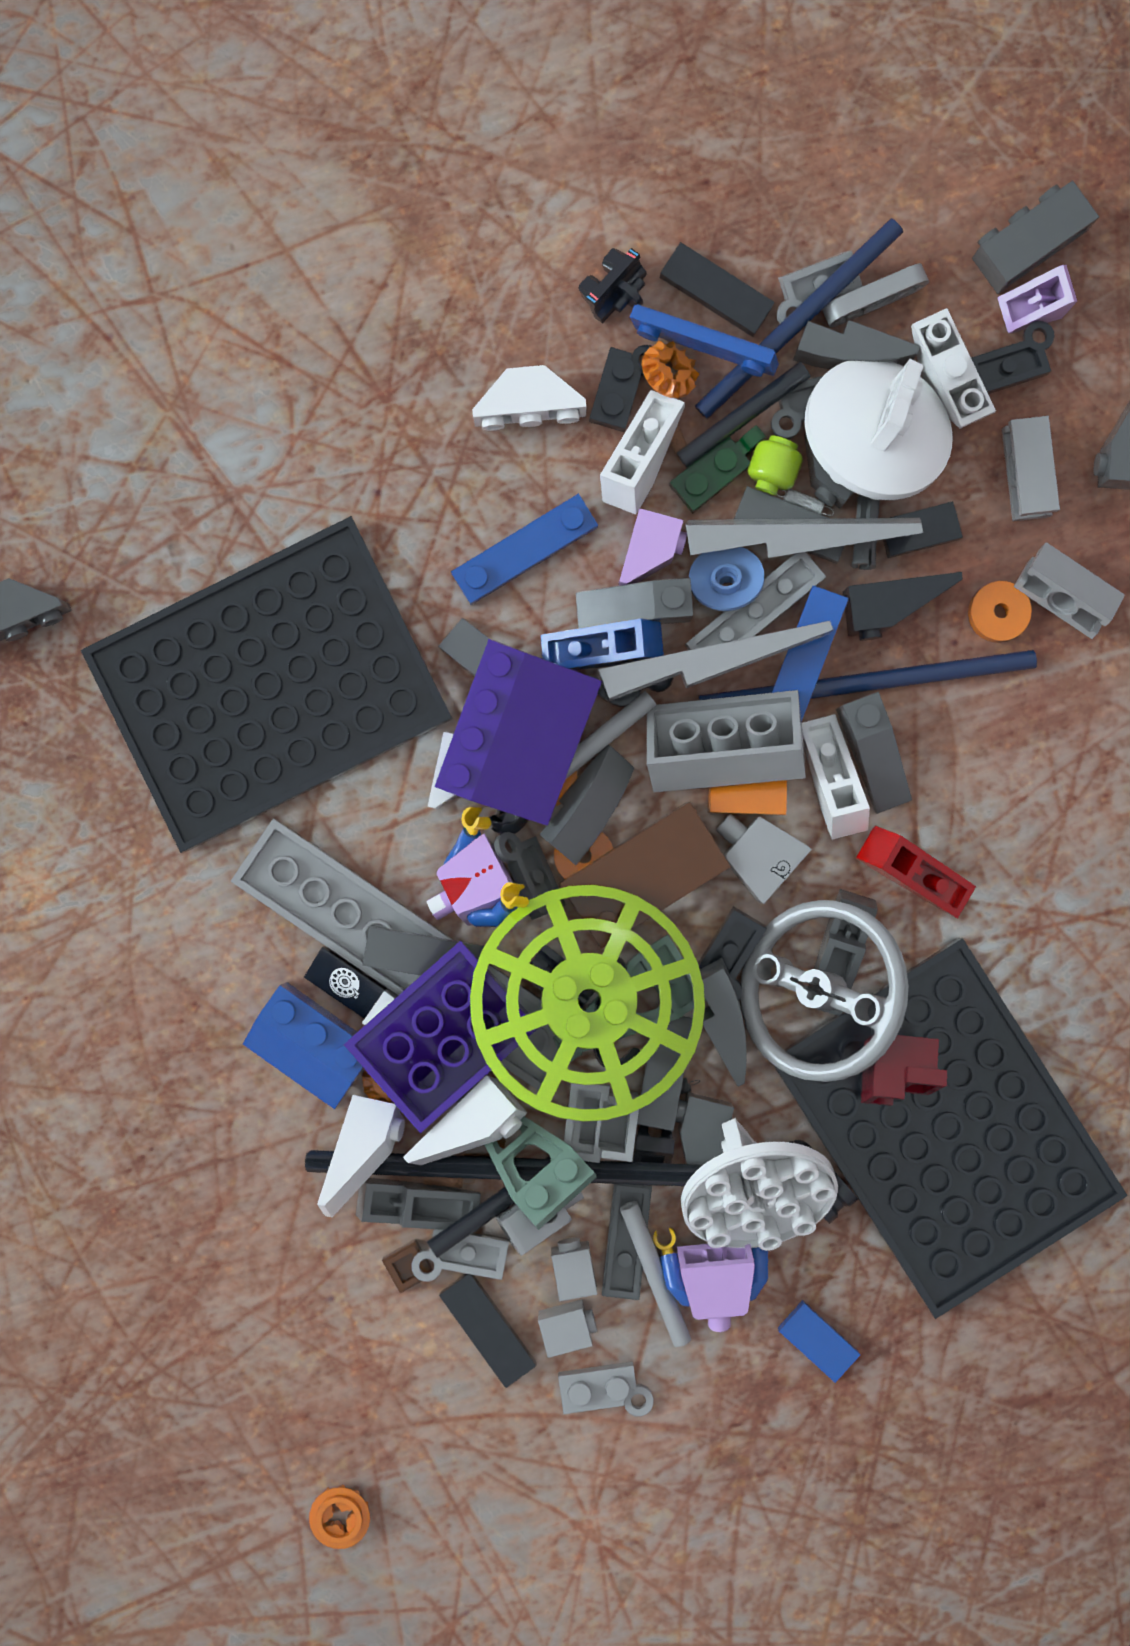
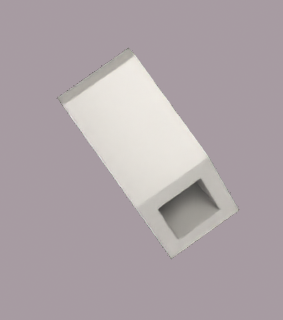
[911,308,996,429]
[472,365,586,431]

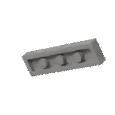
[685,552,826,650]

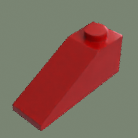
[856,826,976,919]

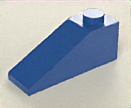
[540,619,664,670]

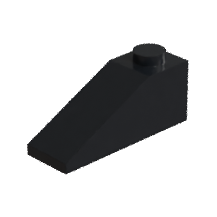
[843,572,963,641]

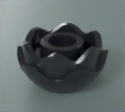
[490,810,529,834]

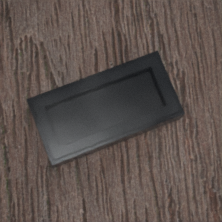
[883,501,963,558]

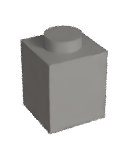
[551,1237,597,1301]
[538,1299,598,1358]

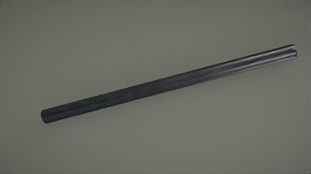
[305,1150,703,1187]

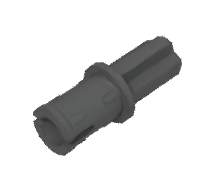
[851,495,880,570]

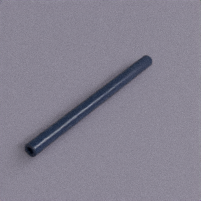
[695,218,903,419]

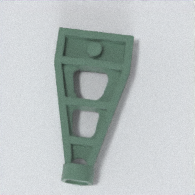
[553,934,706,1062]
[457,1081,597,1230]

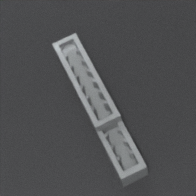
[686,518,923,558]
[598,621,833,701]

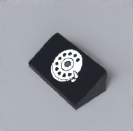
[304,946,387,1019]

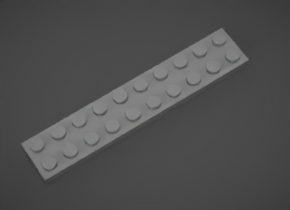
[231,818,558,1090]

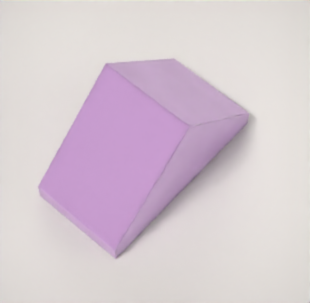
[997,265,1077,333]

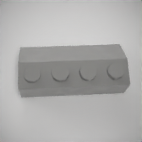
[647,690,806,792]

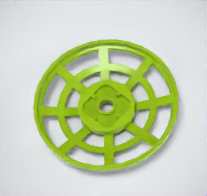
[470,885,705,1121]

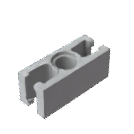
[1001,416,1060,521]
[1014,542,1125,639]

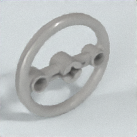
[740,900,909,1082]

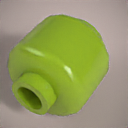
[748,435,803,495]

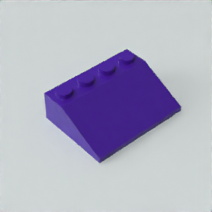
[434,639,602,826]
[343,941,538,1133]

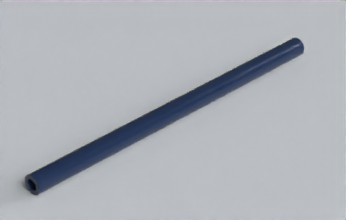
[698,650,1037,700]

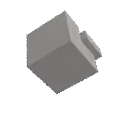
[564,1083,639,1163]

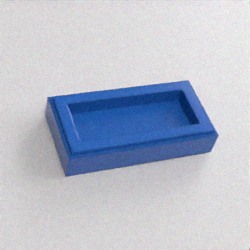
[778,1300,861,1383]

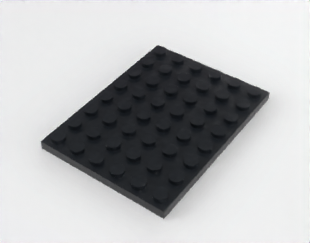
[80,516,453,853]
[773,937,1128,1319]

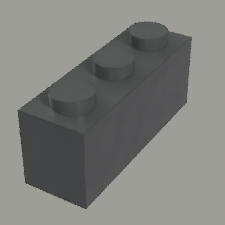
[972,180,1099,294]

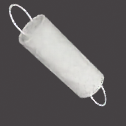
[777,489,834,516]

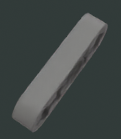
[822,263,929,327]

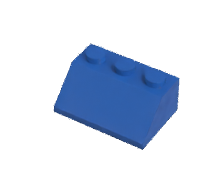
[243,982,364,1109]

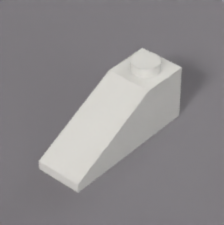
[600,390,685,514]
[801,714,870,840]
[403,1075,527,1165]
[317,1095,405,1217]

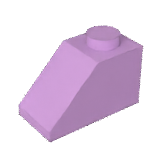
[619,508,687,586]

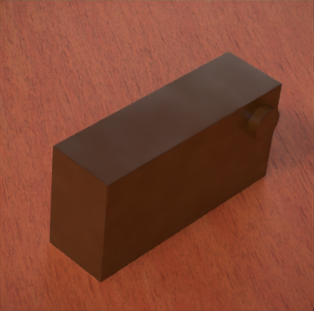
[559,802,731,949]

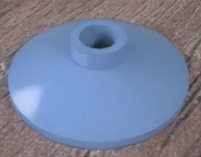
[689,547,765,611]

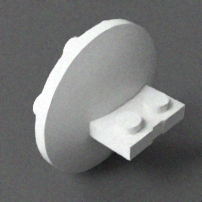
[805,359,953,500]
[681,1118,838,1251]

